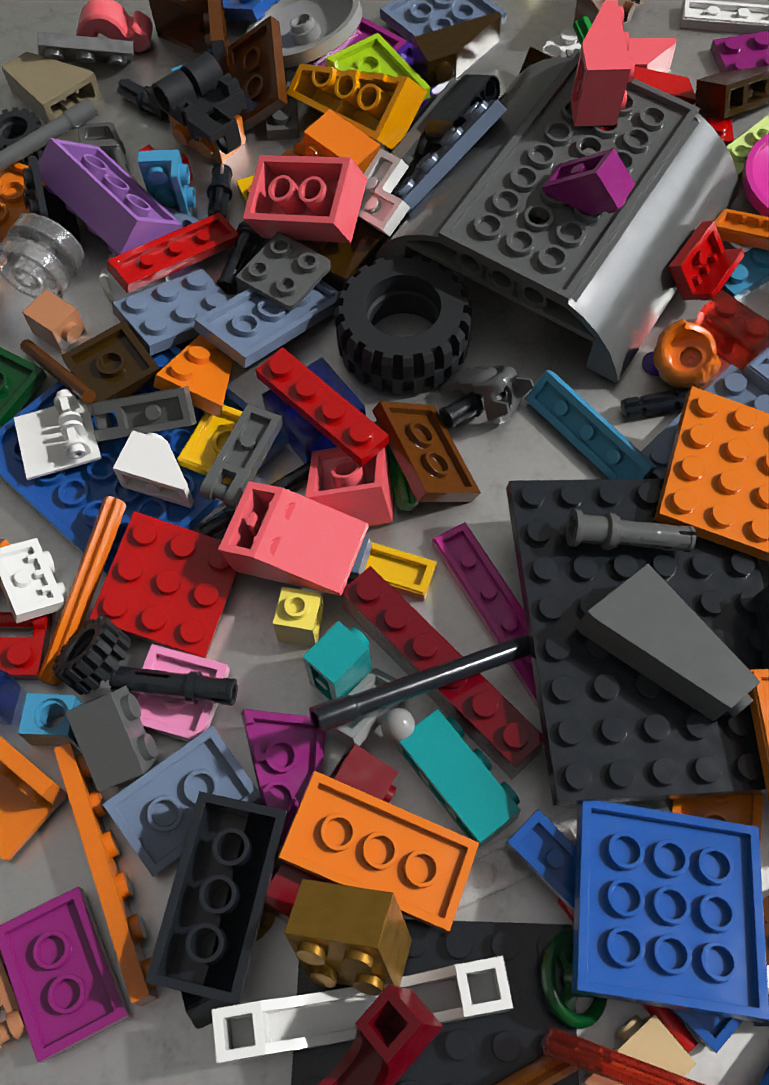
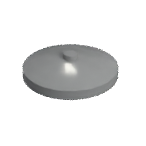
[246,0,362,68]

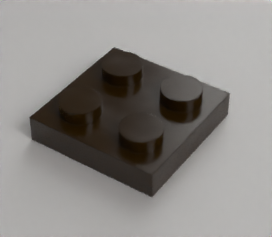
[61,321,160,403]

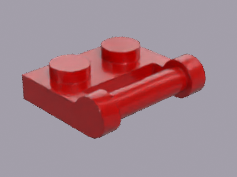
[0,612,52,680]

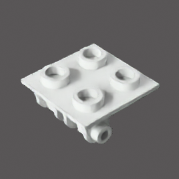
[14,390,102,480]

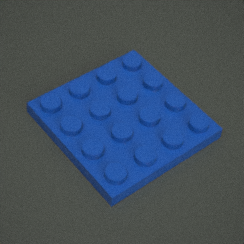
[572,800,769,1023]

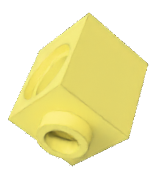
[273,586,325,647]

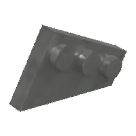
[37,32,133,66]

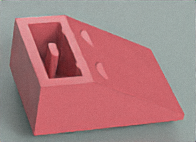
[570,0,635,126]
[218,481,369,596]

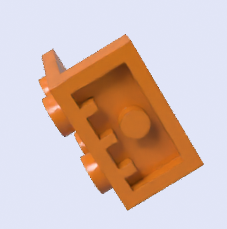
[0,736,68,861]

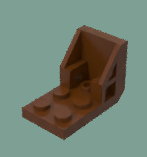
[149,0,230,76]

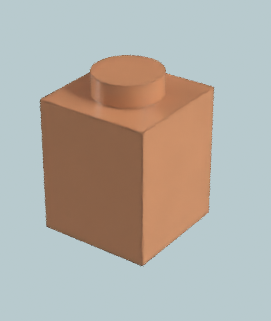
[22,289,86,353]

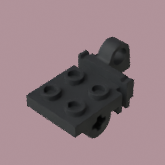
[145,52,248,154]

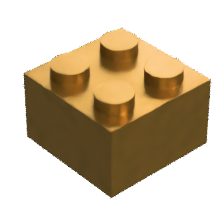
[284,879,412,996]

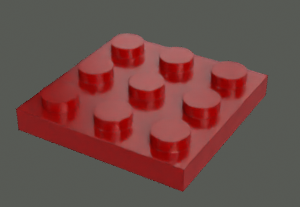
[89,511,238,659]

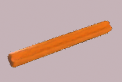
[38,496,126,686]

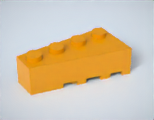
[287,63,427,151]

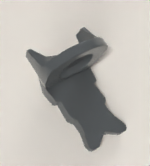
[439,365,535,424]

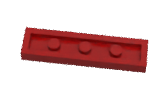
[107,212,240,294]
[255,347,389,467]

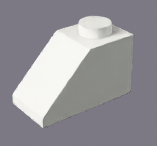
[113,430,194,508]

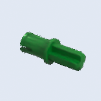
[387,444,418,512]

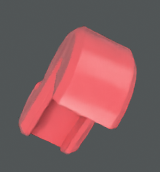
[76,0,153,53]

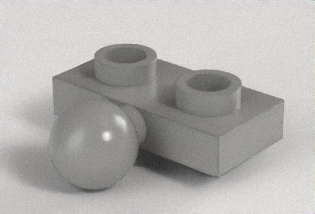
[325,668,415,746]

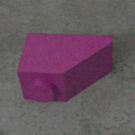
[541,148,636,215]

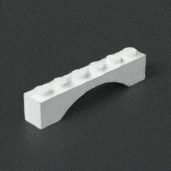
[211,956,513,1064]

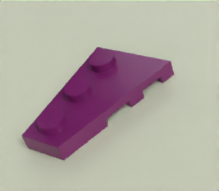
[241,709,325,846]

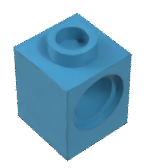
[18,693,82,748]

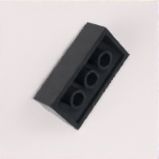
[145,791,288,1005]

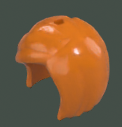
[653,319,721,389]

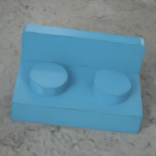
[137,149,196,216]

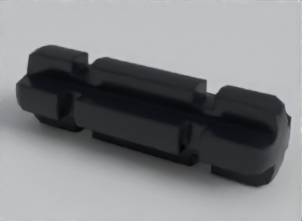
[621,388,689,419]

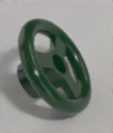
[541,929,608,1029]

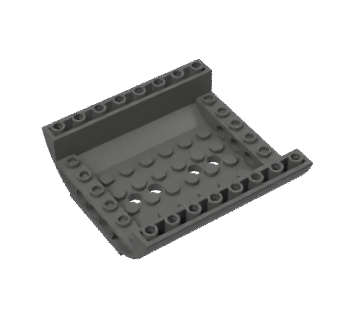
[375,53,739,383]

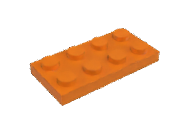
[277,771,479,932]

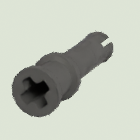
[566,509,696,553]

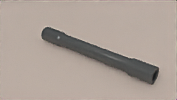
[0,98,98,172]

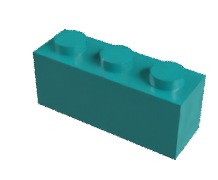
[398,709,521,851]

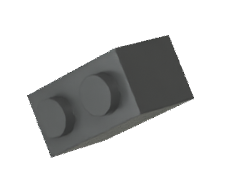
[65,686,158,792]

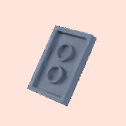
[112,269,230,356]
[102,726,260,877]

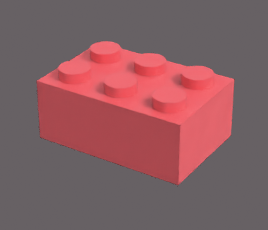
[242,155,367,243]

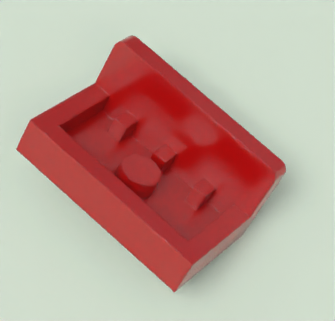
[668,221,745,301]

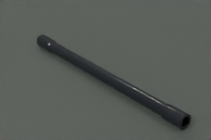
[309,634,531,733]

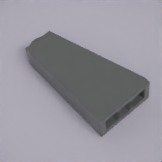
[576,564,760,722]

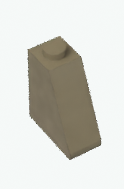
[1,51,102,124]

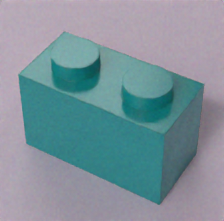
[303,621,372,701]

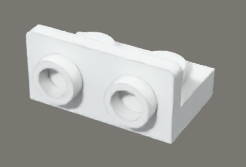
[0,538,68,623]

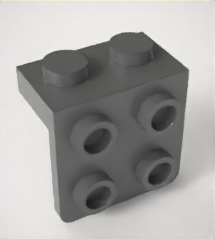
[235,232,331,310]

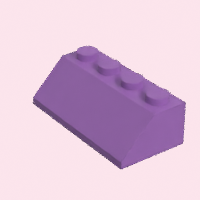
[38,138,182,256]

